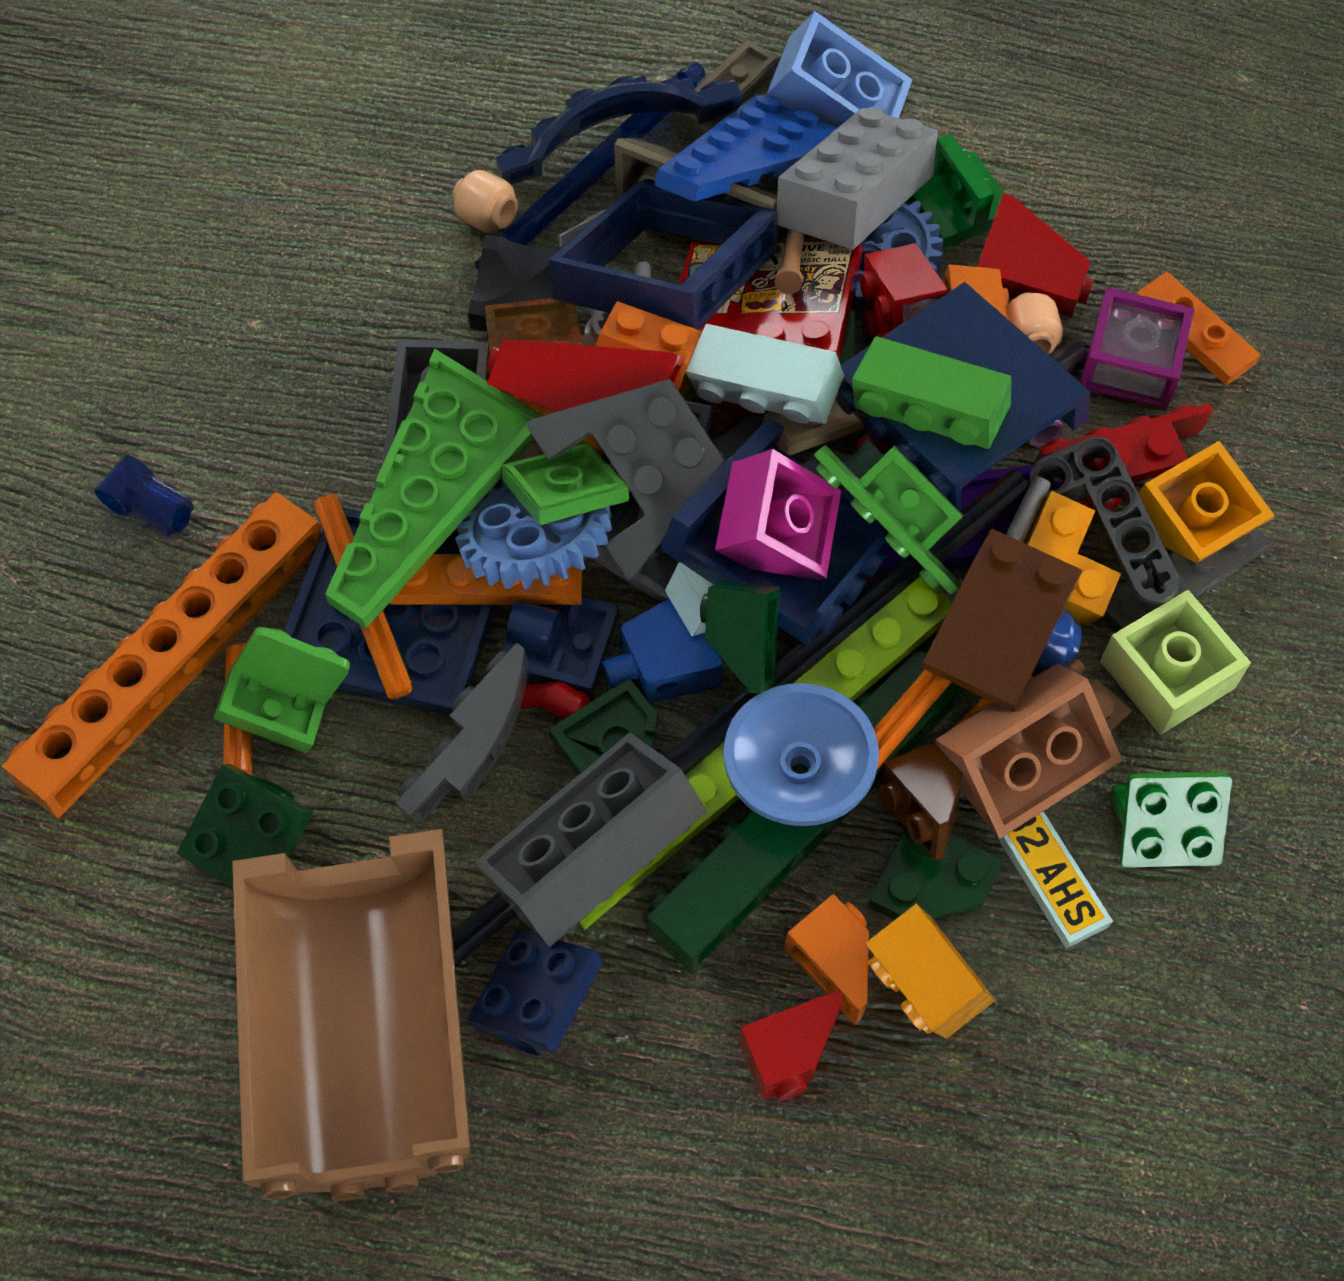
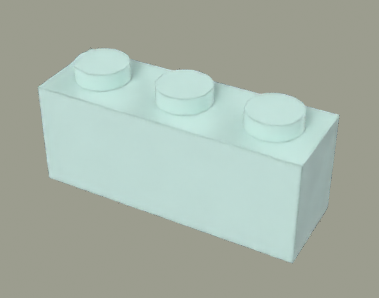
[686,324,844,424]

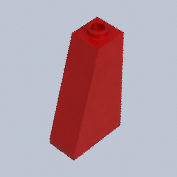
[486,339,686,412]

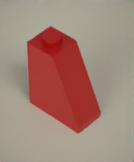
[977,193,1094,317]

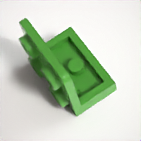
[213,627,350,754]

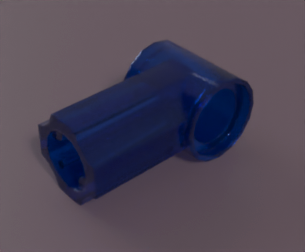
[94,455,194,536]

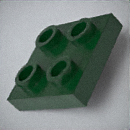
[176,764,313,887]

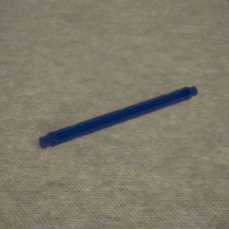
[475,62,705,271]

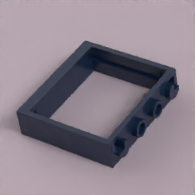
[548,181,778,330]

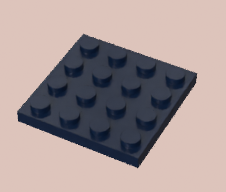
[284,507,496,715]

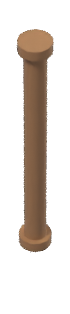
[775,229,805,294]

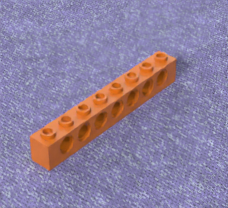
[1,492,321,819]

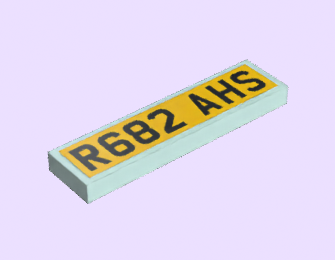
[997,812,1113,949]

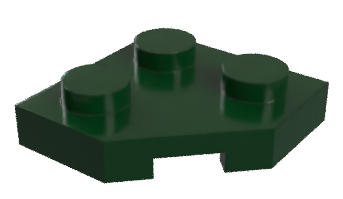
[549,678,658,775]
[868,828,1004,920]

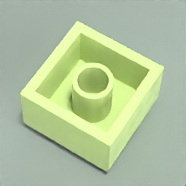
[1100,590,1251,735]

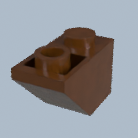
[879,743,962,861]

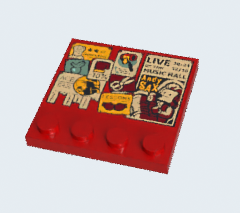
[678,238,863,361]

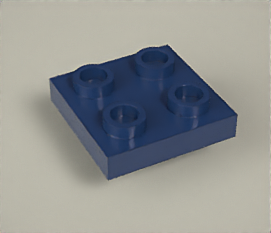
[504,597,619,697]
[467,929,604,1056]

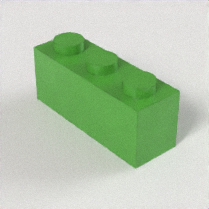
[852,336,1011,449]

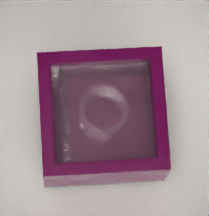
[1080,287,1195,410]

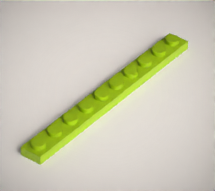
[578,576,953,930]

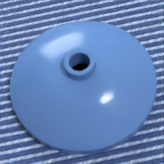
[724,683,879,826]

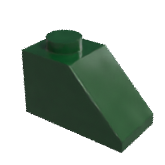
[700,581,780,694]

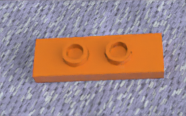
[1136,272,1261,386]

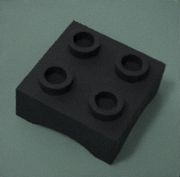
[468,234,565,343]

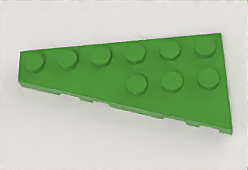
[325,349,543,629]

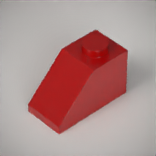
[738,990,844,1101]

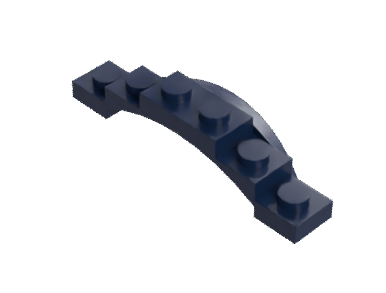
[496,75,741,185]

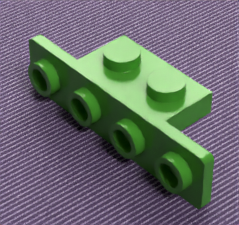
[814,445,963,596]

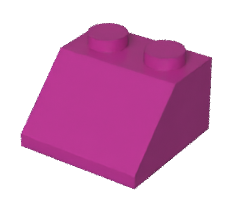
[715,449,841,580]

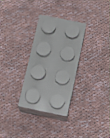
[777,108,938,249]

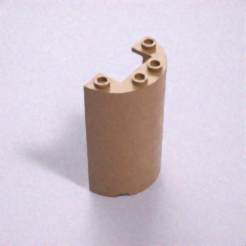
[232,829,471,1201]

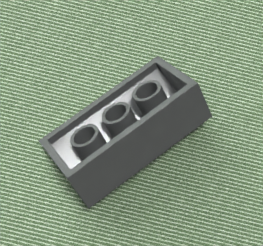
[474,732,707,947]

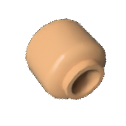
[453,170,518,233]
[1006,293,1064,355]

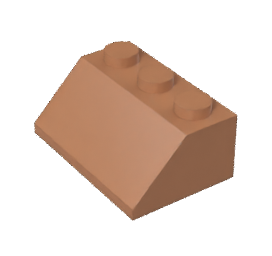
[935,663,1123,839]

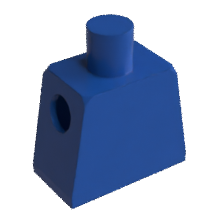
[601,598,723,702]

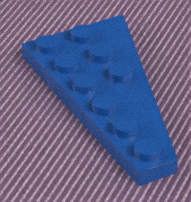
[654,95,838,202]

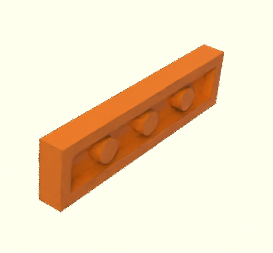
[390,554,582,605]

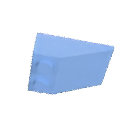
[766,11,912,127]

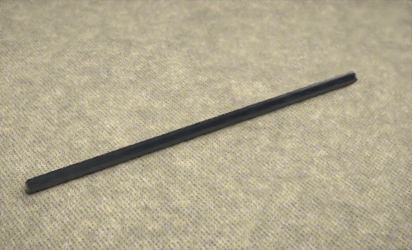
[452,470,1029,966]

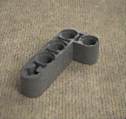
[1030,436,1178,613]

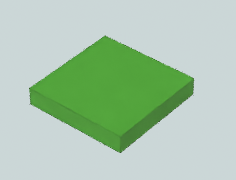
[501,443,629,525]

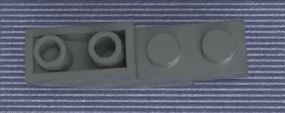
[395,643,529,827]

